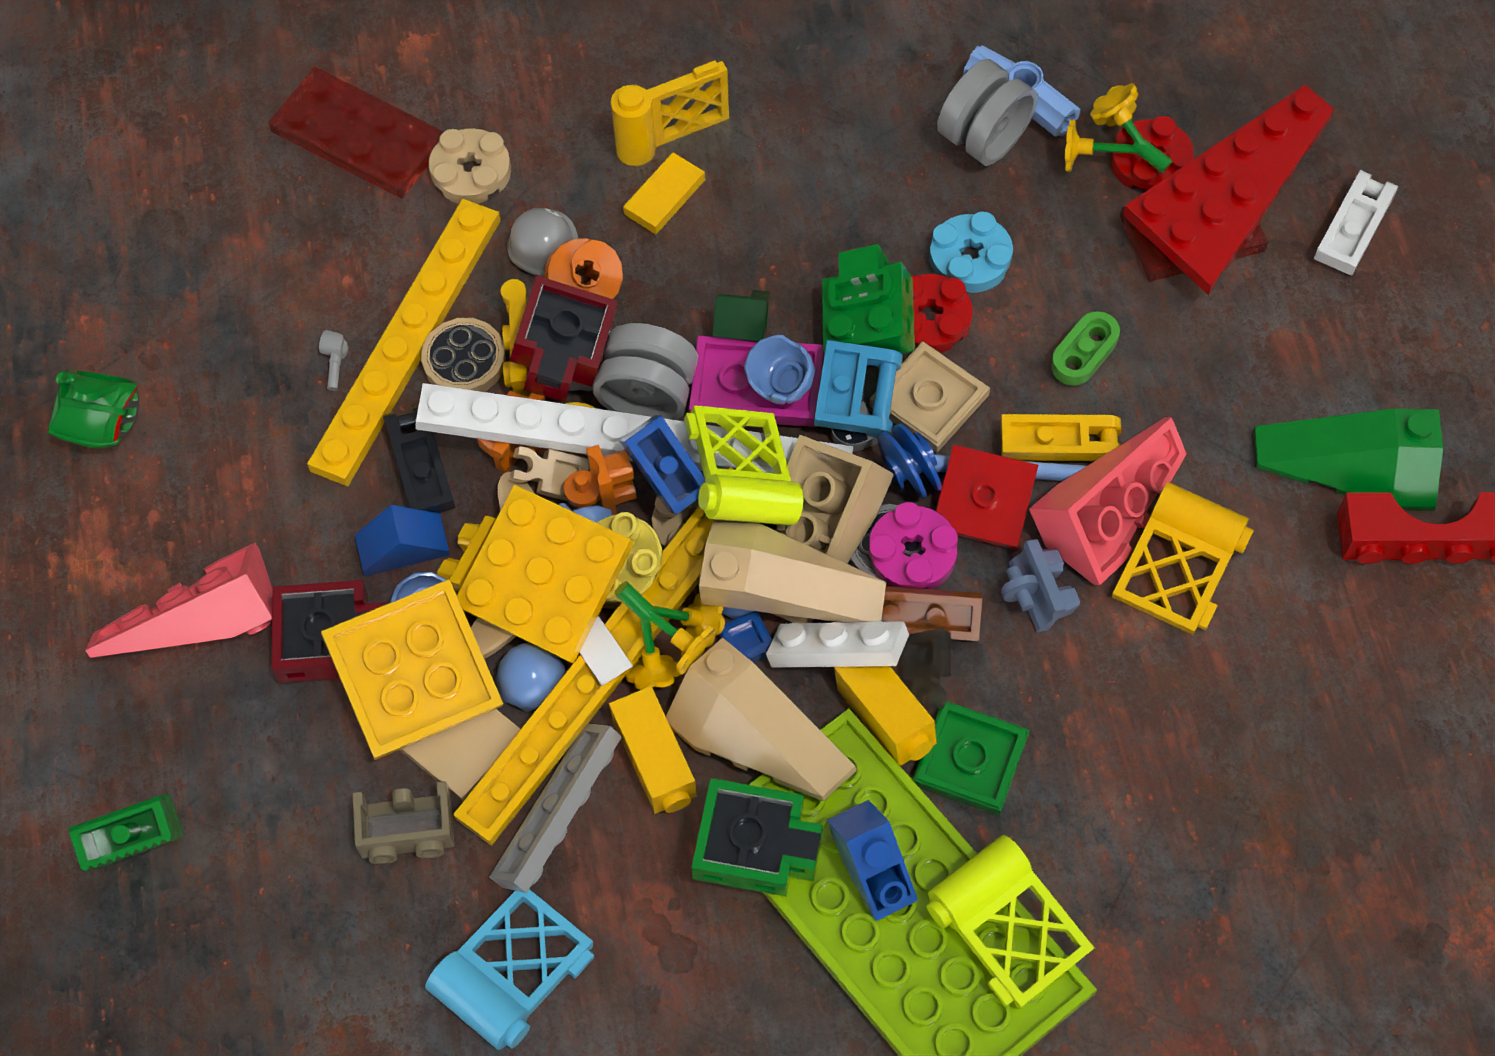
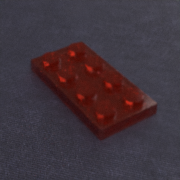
[268,67,444,199]

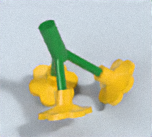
[1065,83,1173,173]
[615,581,725,690]

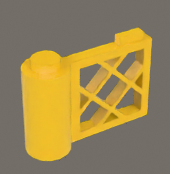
[611,60,729,166]
[1112,482,1254,635]

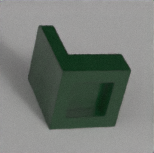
[712,290,770,341]

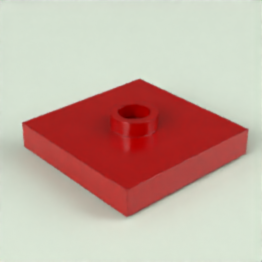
[936,444,1039,551]

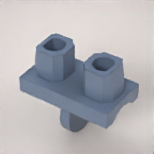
[1000,539,1080,632]

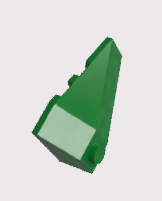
[1254,408,1443,511]

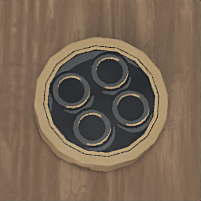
[421,318,506,392]

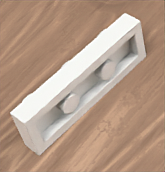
[766,621,909,667]

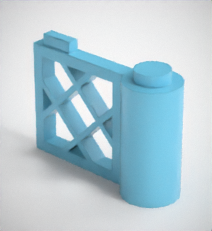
[425,889,594,1050]

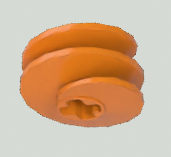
[544,238,623,299]

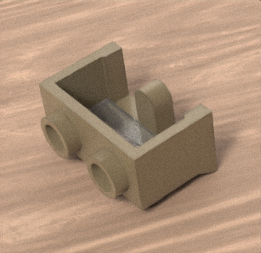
[353,781,455,864]

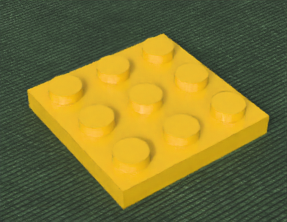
[457,484,635,664]
[321,579,503,760]

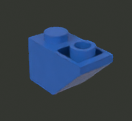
[827,800,918,921]

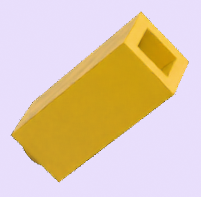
[834,666,937,766]
[609,686,697,814]

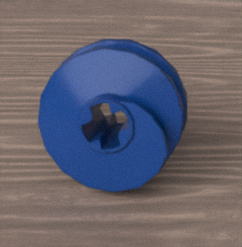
[877,423,942,499]

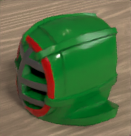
[48,370,139,448]

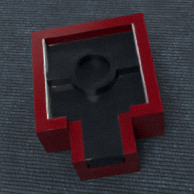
[510,275,618,402]
[272,580,387,683]

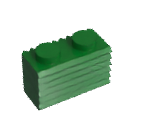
[68,794,184,871]

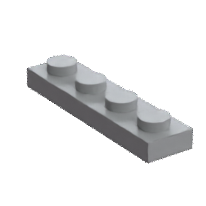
[489,724,622,893]

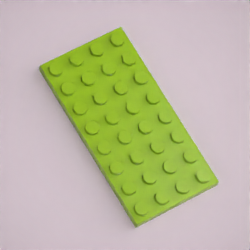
[749,709,1097,1056]

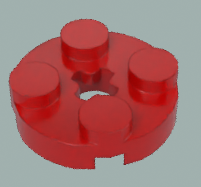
[1111,116,1194,192]
[911,274,973,353]

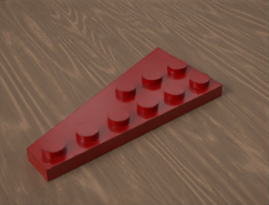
[1123,84,1334,296]

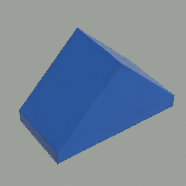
[355,505,450,577]

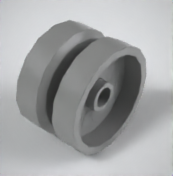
[937,59,1038,166]
[593,323,699,420]

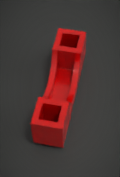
[1337,492,1495,564]

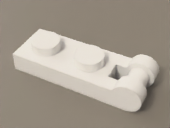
[1314,170,1399,276]

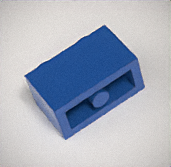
[619,415,705,514]

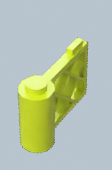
[684,405,803,525]
[927,835,1094,1009]

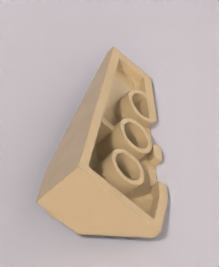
[771,435,894,623]
[699,519,886,623]

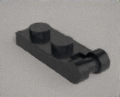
[383,405,456,513]

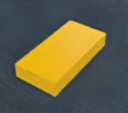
[623,152,705,235]

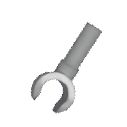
[319,330,349,391]

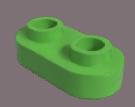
[1051,311,1120,386]

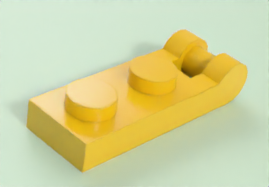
[501,279,532,397]
[1000,414,1122,461]

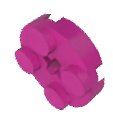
[869,502,958,589]

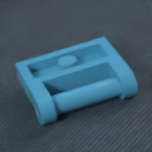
[814,340,903,438]

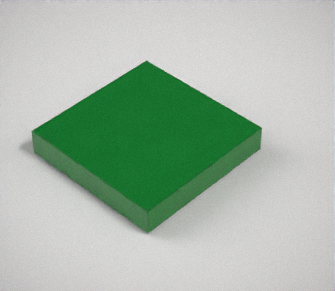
[913,700,1030,817]

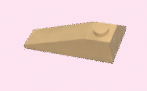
[666,638,857,801]

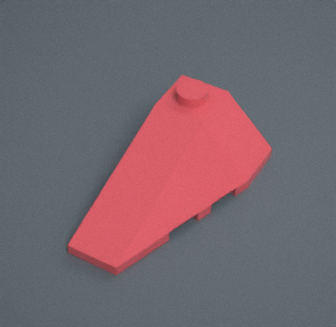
[1029,417,1187,585]
[85,542,273,658]

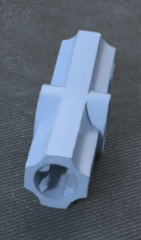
[963,46,1080,137]

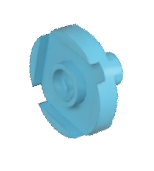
[929,211,1013,293]

